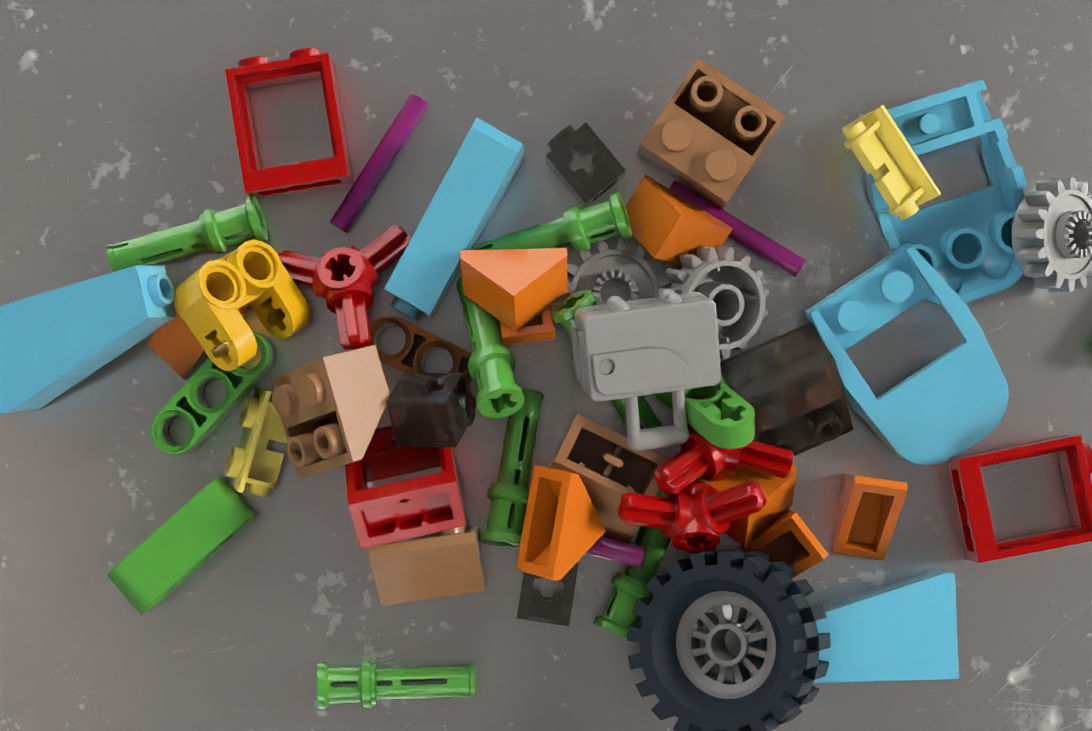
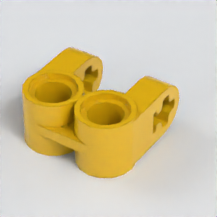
[174,240,311,372]

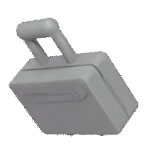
[571,289,721,451]

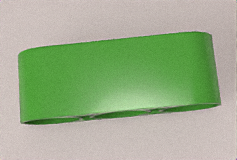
[150,331,277,455]
[107,476,255,615]

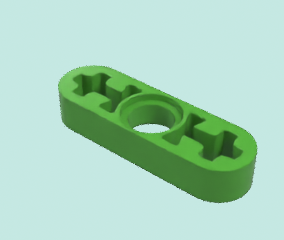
[654,380,755,449]

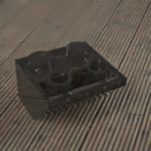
[720,322,854,456]

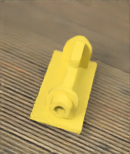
[842,105,941,221]
[225,387,288,498]

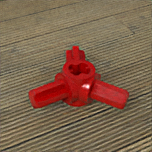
[278,225,411,350]
[654,397,794,494]
[618,480,767,554]

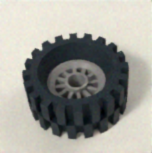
[627,549,831,731]

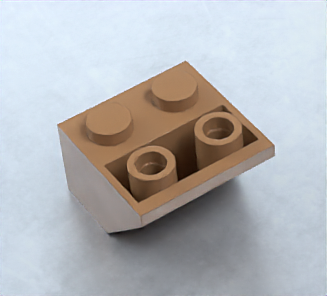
[637,57,786,209]
[270,345,390,479]
[550,413,671,544]
[367,518,487,606]

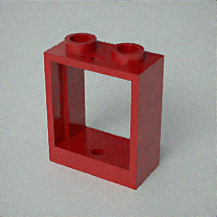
[225,48,354,199]
[345,414,467,549]
[947,435,1092,563]

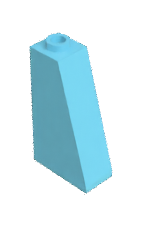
[384,118,525,320]
[0,265,176,414]
[756,569,959,683]

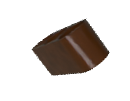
[367,315,477,408]

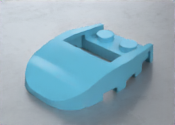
[865,79,1028,305]
[804,242,1009,465]

